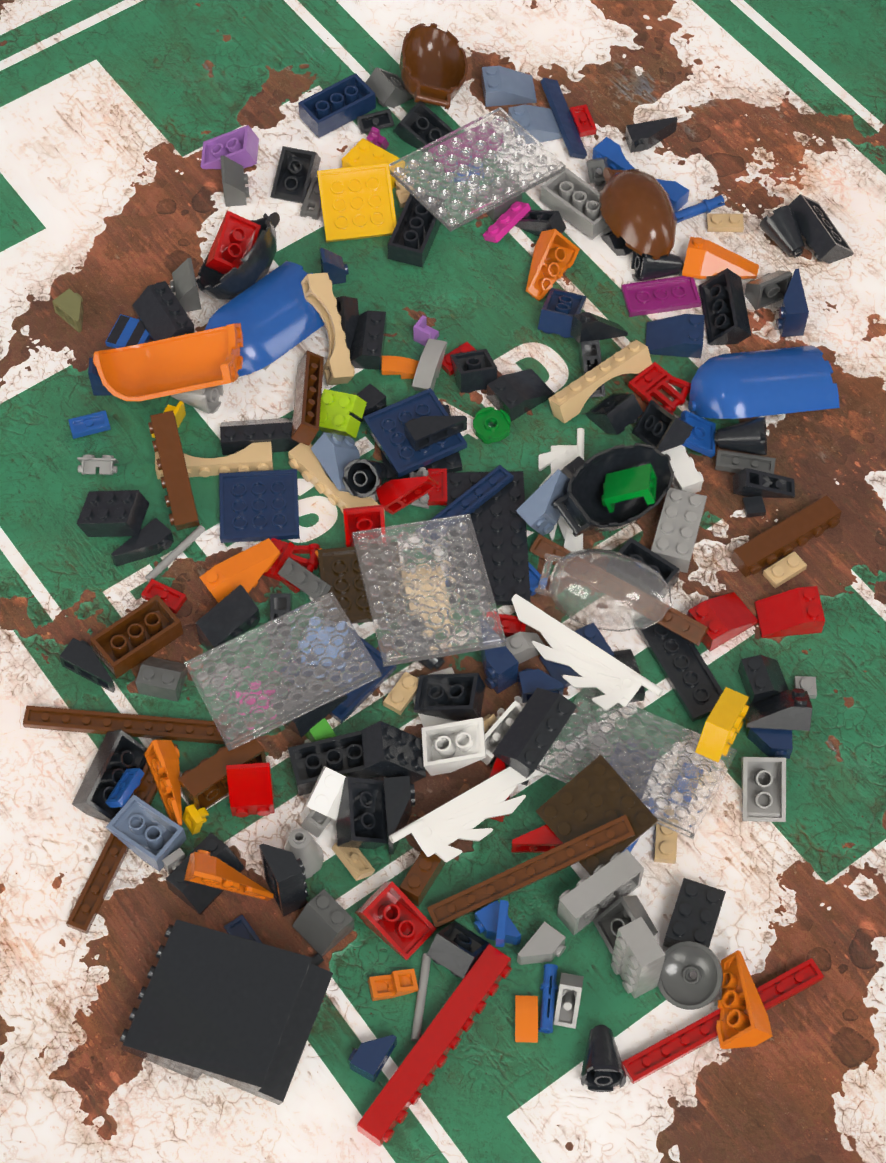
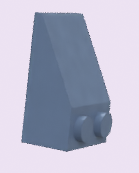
[481,66,537,107]
[508,104,563,147]
[311,432,360,492]
[516,469,571,536]
[106,795,187,872]

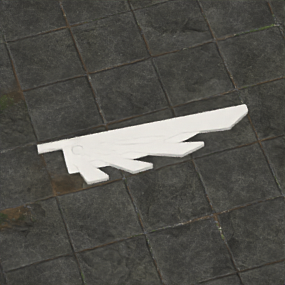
[538,428,585,558]
[512,594,664,711]
[389,751,548,863]

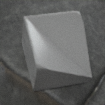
[301,809,332,838]

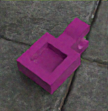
[366,127,389,150]

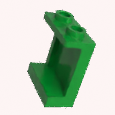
[602,463,657,513]

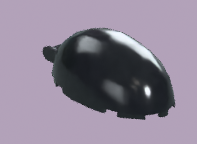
[196,212,280,300]
[552,443,674,537]

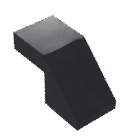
[601,230,633,256]

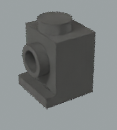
[586,157,608,185]

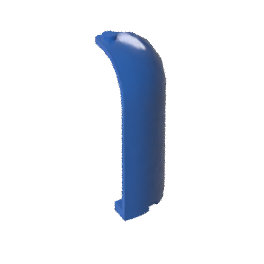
[205,261,325,377]
[688,345,840,419]

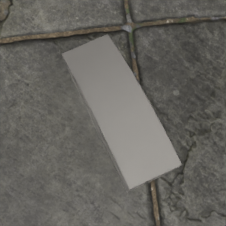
[412,338,447,392]

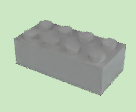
[540,168,609,240]
[651,488,707,573]
[557,849,644,935]
[611,917,666,999]

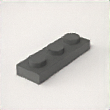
[715,450,776,474]
[278,557,332,603]

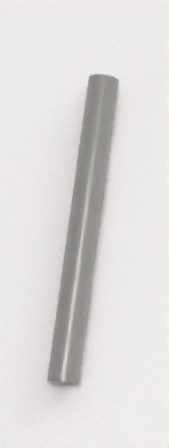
[145,525,205,582]
[411,953,431,1042]

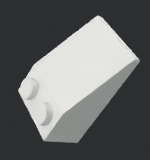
[421,717,486,776]
[305,766,346,821]

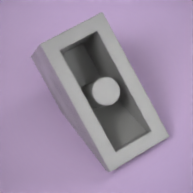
[502,632,544,664]
[517,921,566,965]
[553,973,584,1029]

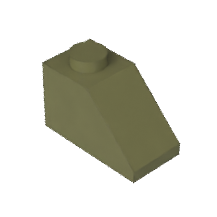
[52,289,84,333]

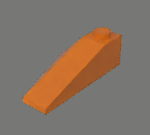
[526,229,580,301]
[682,237,759,279]
[199,538,281,603]
[144,740,182,826]
[184,850,274,901]
[716,950,773,1049]

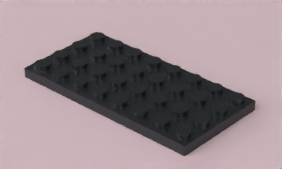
[447,471,531,606]

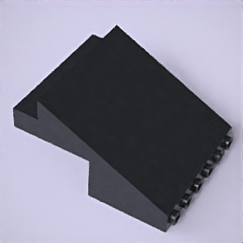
[119,920,333,1105]

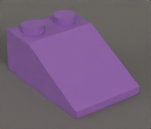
[201,125,259,169]

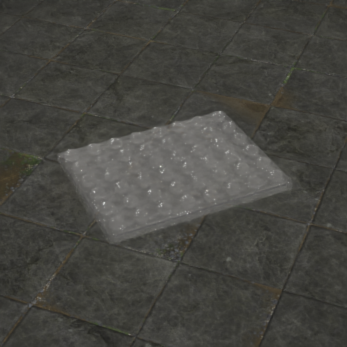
[389,107,566,232]
[352,514,506,667]
[184,591,382,751]
[536,688,737,839]

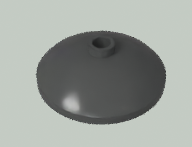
[658,941,723,1010]

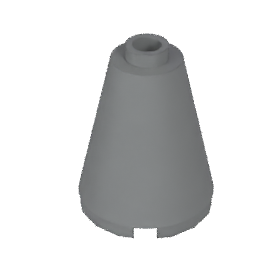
[171,385,224,414]
[283,828,324,879]

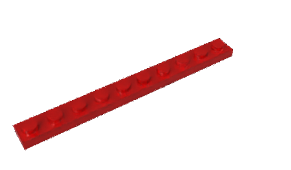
[622,958,824,1084]

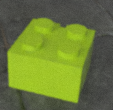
[319,389,367,438]

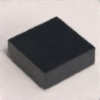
[742,496,766,518]

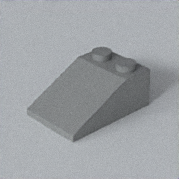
[741,757,786,822]

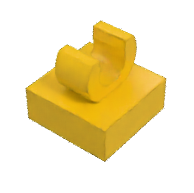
[182,804,209,835]

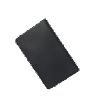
[355,109,395,134]

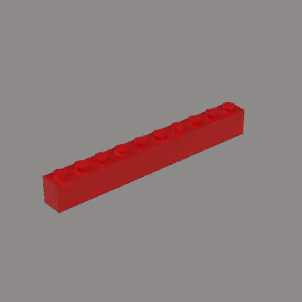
[357,944,512,1147]

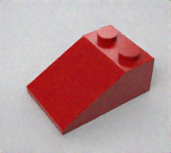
[205,211,261,274]
[343,505,386,547]
[754,586,825,638]
[687,592,759,651]
[226,762,275,818]
[355,881,436,960]

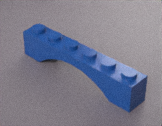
[592,137,689,212]

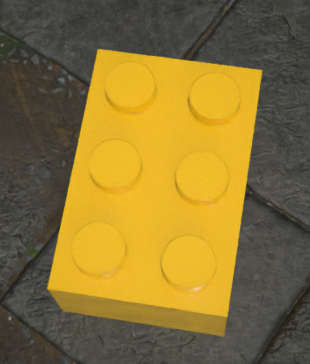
[342,138,406,189]
[695,687,750,762]

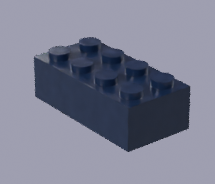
[298,73,376,138]

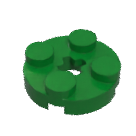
[473,407,511,444]

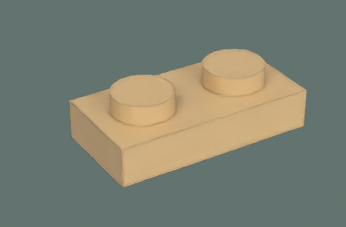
[706,213,744,232]
[763,551,807,589]
[383,671,419,715]
[654,819,678,864]
[332,843,375,881]

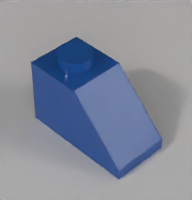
[473,900,521,945]

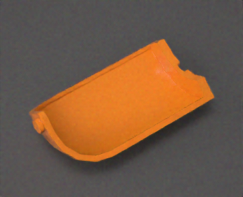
[93,323,243,401]

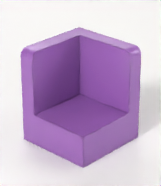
[413,315,439,346]

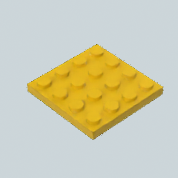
[317,163,397,243]

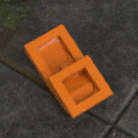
[381,356,419,379]
[368,969,419,1001]
[515,995,538,1043]

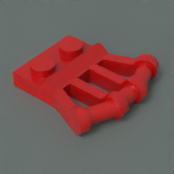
[628,362,691,412]
[263,538,320,593]

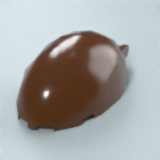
[399,23,468,110]
[599,167,677,260]

